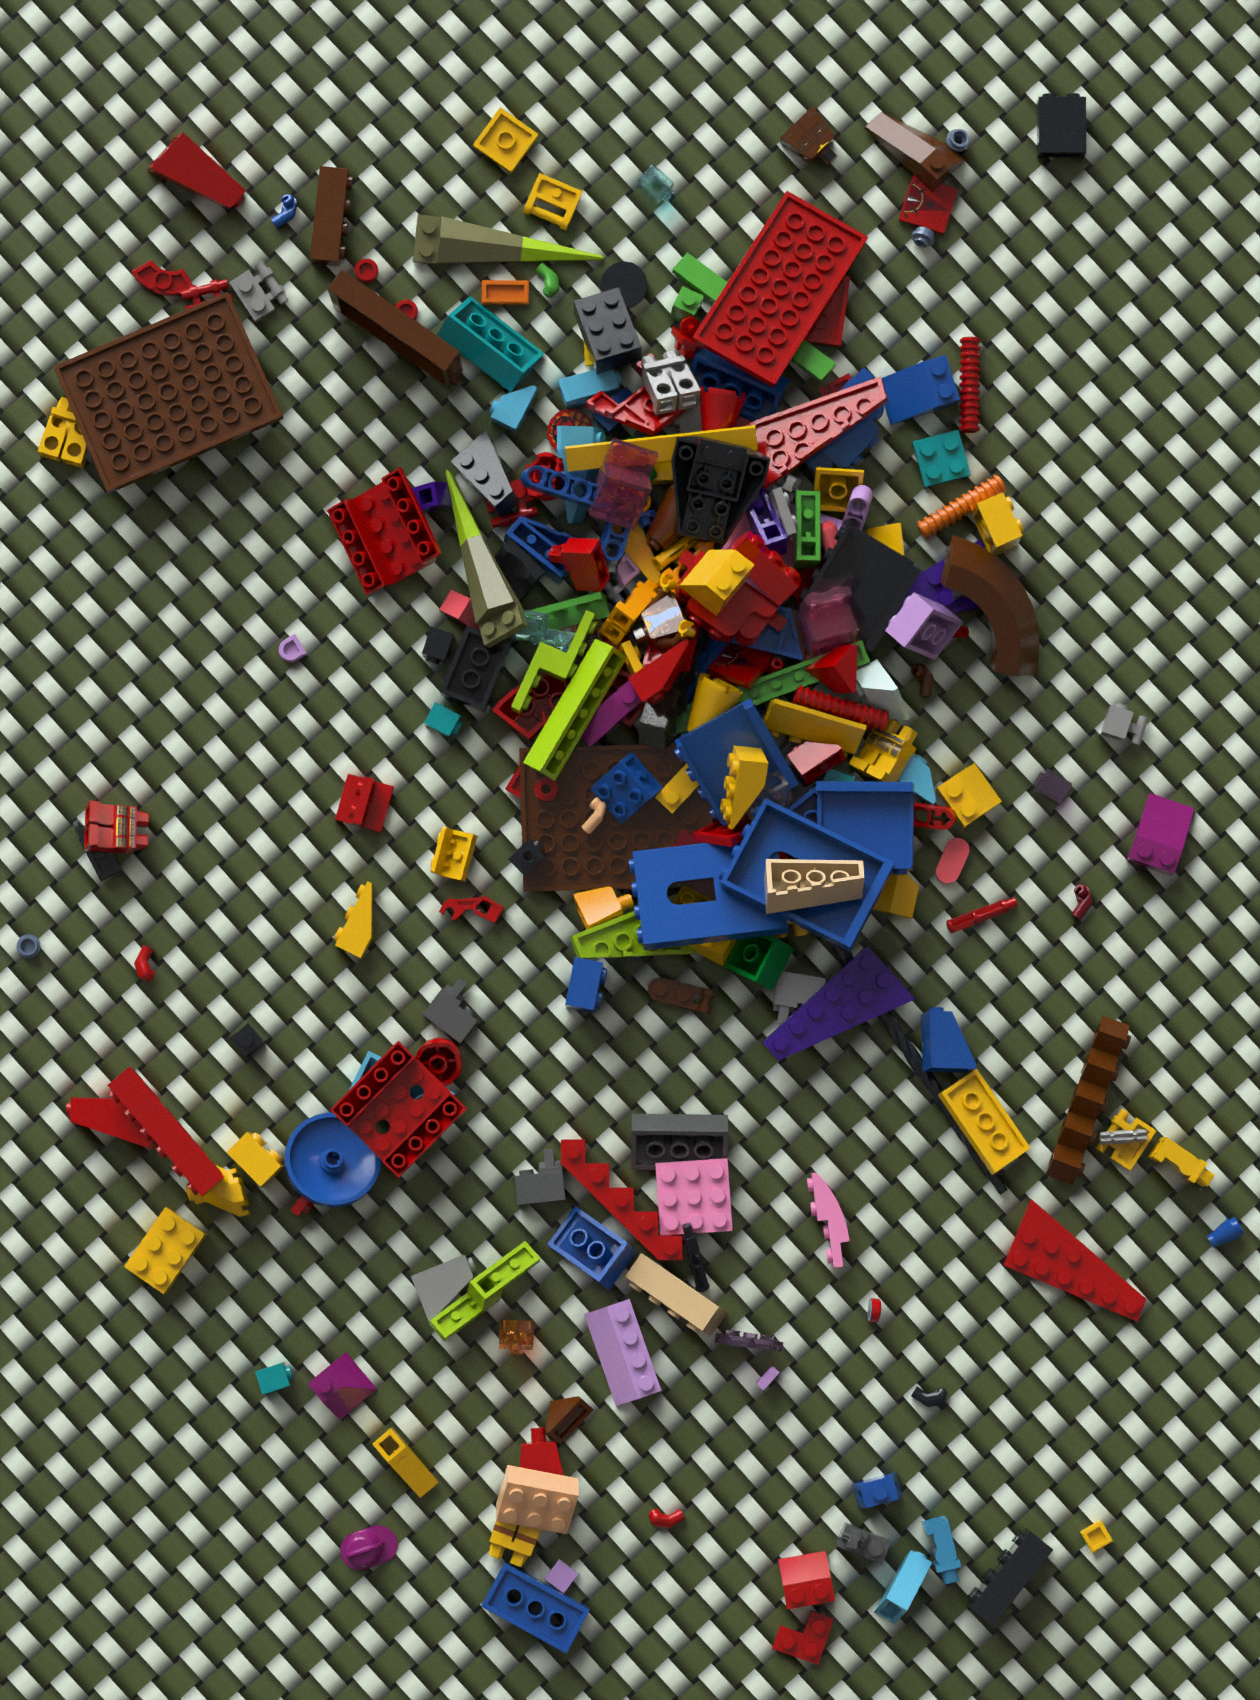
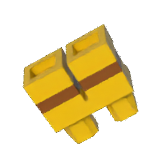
[489,1521,541,1567]

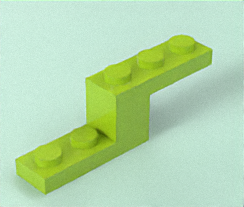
[511,610,598,714]
[429,1241,541,1342]

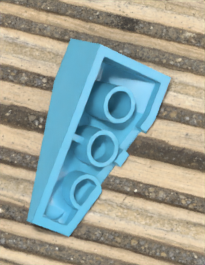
[557,426,606,525]

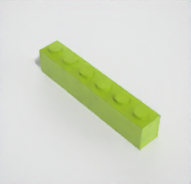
[523,639,627,781]

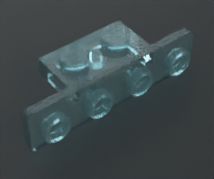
[508,610,576,648]

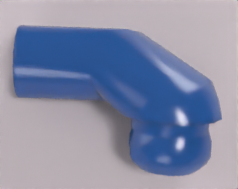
[271,194,297,229]
[637,509,656,529]

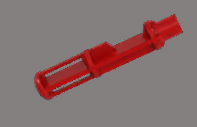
[946,897,1018,933]

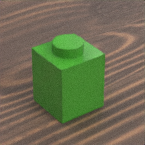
[670,286,704,322]

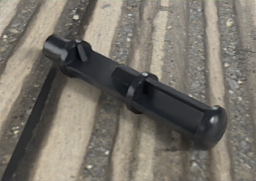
[682,1223,710,1292]

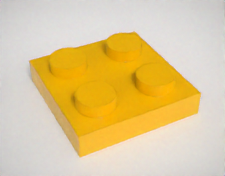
[473,107,539,174]

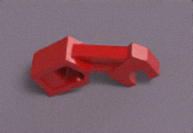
[439,896,504,924]

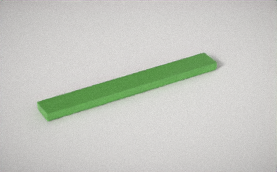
[672,252,836,383]

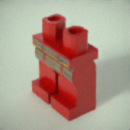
[84,800,149,854]

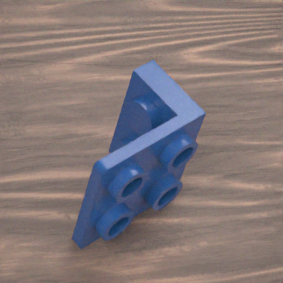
[591,752,663,824]

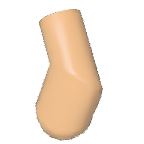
[582,797,607,834]

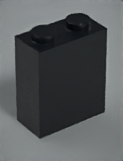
[1037,93,1086,158]

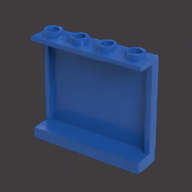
[816,781,914,875]

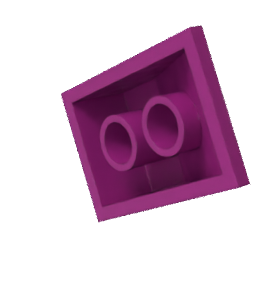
[1126,793,1194,876]

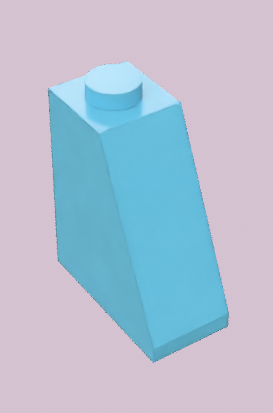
[558,370,623,409]
[874,1550,932,1624]

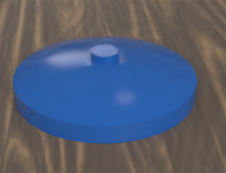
[284,1113,381,1208]

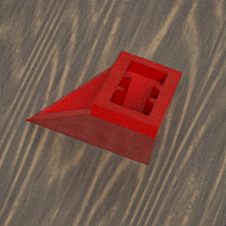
[804,644,857,694]

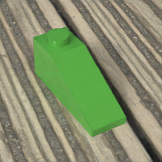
[792,490,820,568]

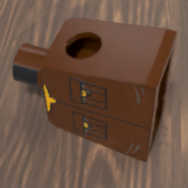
[780,106,838,166]

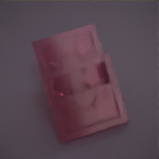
[589,438,658,530]
[798,586,859,660]

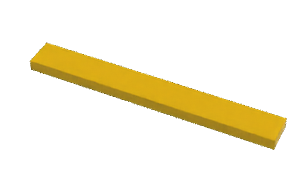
[565,425,758,472]

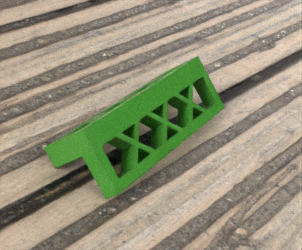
[517,592,610,641]

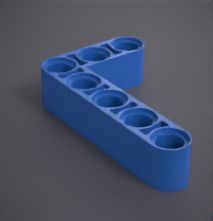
[521,465,637,563]

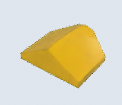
[873,872,919,919]

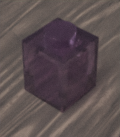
[1033,769,1072,806]

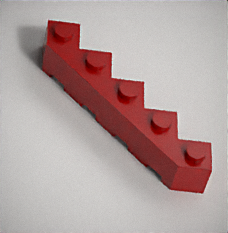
[561,1139,682,1260]

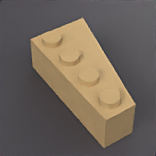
[764,859,864,914]
[625,1253,728,1336]

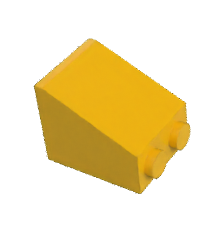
[679,549,754,616]

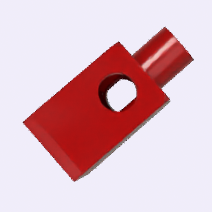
[519,1427,564,1476]

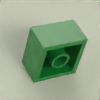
[723,936,794,991]

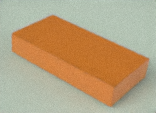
[482,280,529,306]

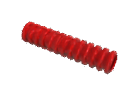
[959,337,981,433]
[793,685,889,731]

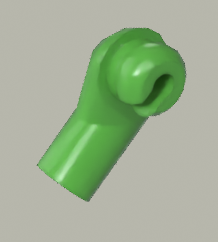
[535,262,559,298]

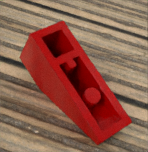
[628,638,696,704]

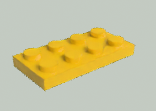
[938,1069,1030,1175]

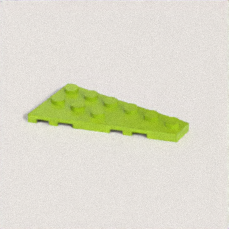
[569,888,701,959]

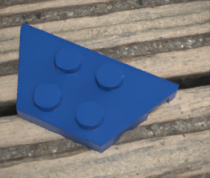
[727,606,803,661]

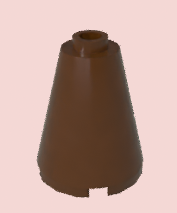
[645,484,683,551]

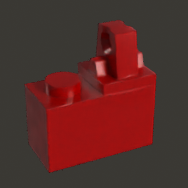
[548,538,610,592]

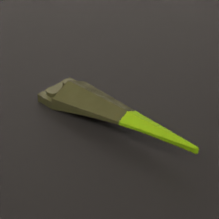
[412,214,604,265]
[446,470,528,648]

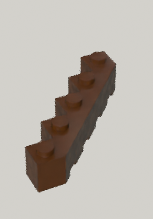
[1046,1016,1131,1185]

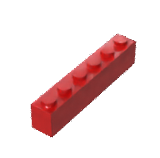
[107,1066,226,1196]

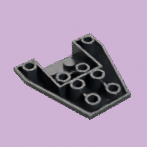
[671,436,771,544]

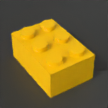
[971,492,1024,555]
[124,1207,207,1294]

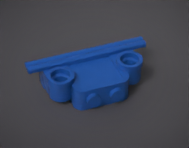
[804,367,884,472]

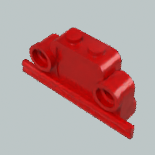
[675,550,788,646]

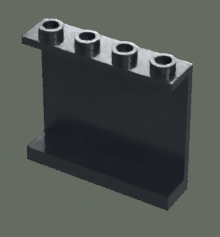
[798,523,923,652]

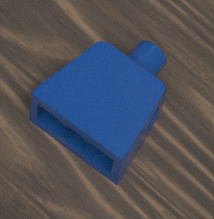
[852,1472,903,1508]

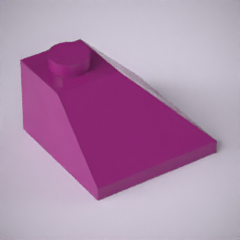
[308,1352,377,1420]

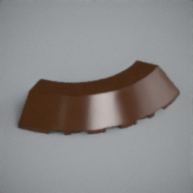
[940,535,1040,676]

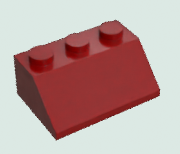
[730,531,801,606]

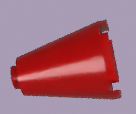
[699,387,747,431]

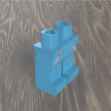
[921,1515,961,1584]

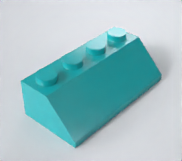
[437,296,545,392]

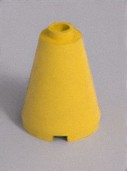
[687,672,744,732]

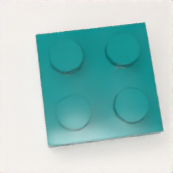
[912,430,971,488]

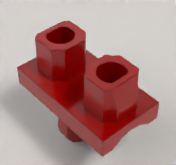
[671,316,703,359]

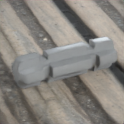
[1099,1129,1147,1145]

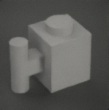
[1100,703,1148,746]

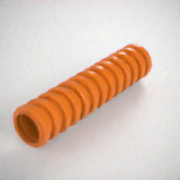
[917,475,1006,540]

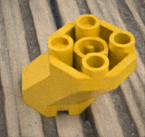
[182,1165,251,1217]

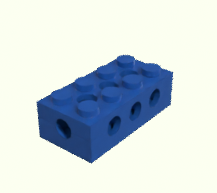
[481,1561,590,1654]

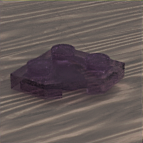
[715,1329,783,1352]

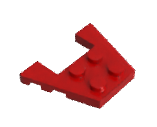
[586,353,686,436]

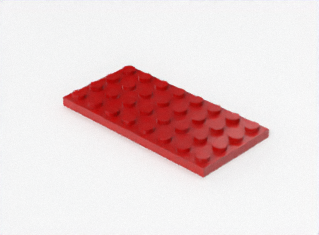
[692,191,868,388]

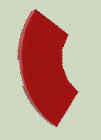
[131,260,193,296]

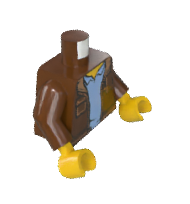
[633,574,695,650]

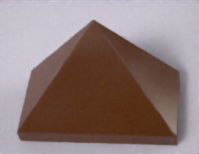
[546,1396,594,1445]

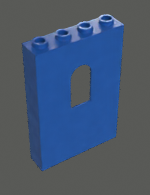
[719,798,895,952]
[629,842,788,950]

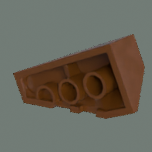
[864,112,965,191]

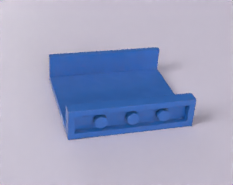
[674,698,798,826]

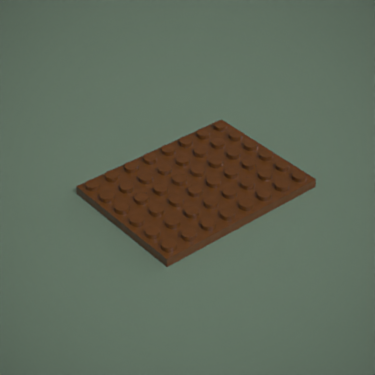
[53,292,284,494]
[519,744,713,892]

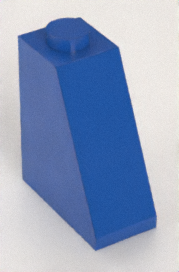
[921,1007,977,1073]

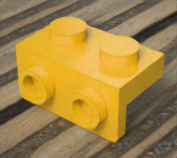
[430,826,478,882]

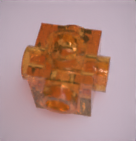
[499,1319,534,1354]

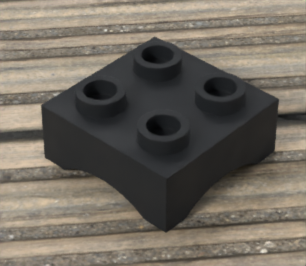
[494,539,545,602]

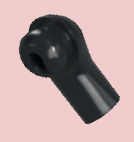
[911,1386,948,1407]

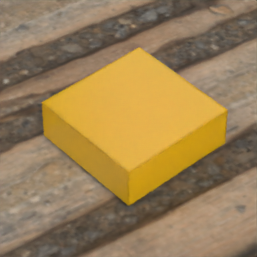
[1080,1520,1113,1554]

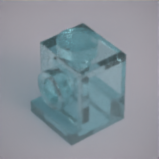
[637,164,674,204]

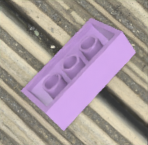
[584,1298,661,1406]

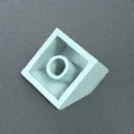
[856,659,910,720]

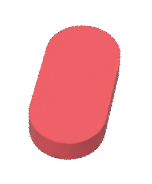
[935,838,970,884]

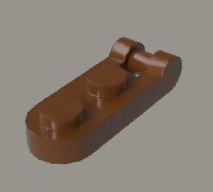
[648,978,716,1014]

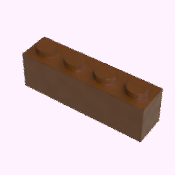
[310,166,353,266]

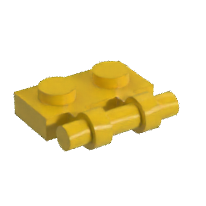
[1096,1108,1156,1171]

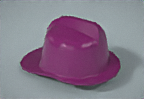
[340,1525,398,1570]

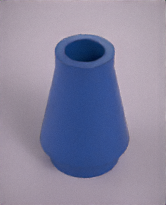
[1207,1217,1244,1248]

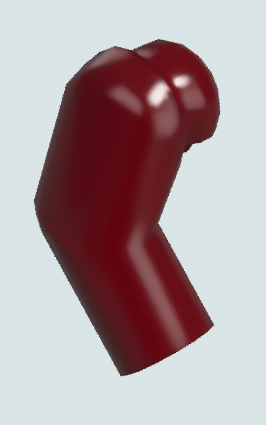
[1071,884,1093,921]

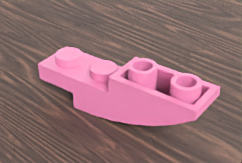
[807,1173,850,1268]

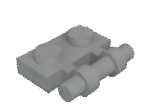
[229,261,289,323]
[769,487,798,539]

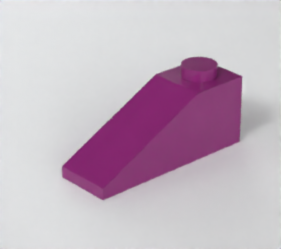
[581,681,644,748]

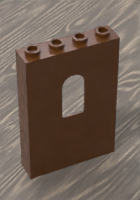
[328,269,464,389]

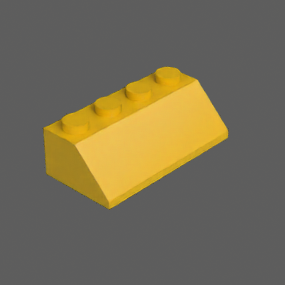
[763,698,867,758]

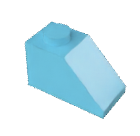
[489,385,538,434]
[897,754,936,805]

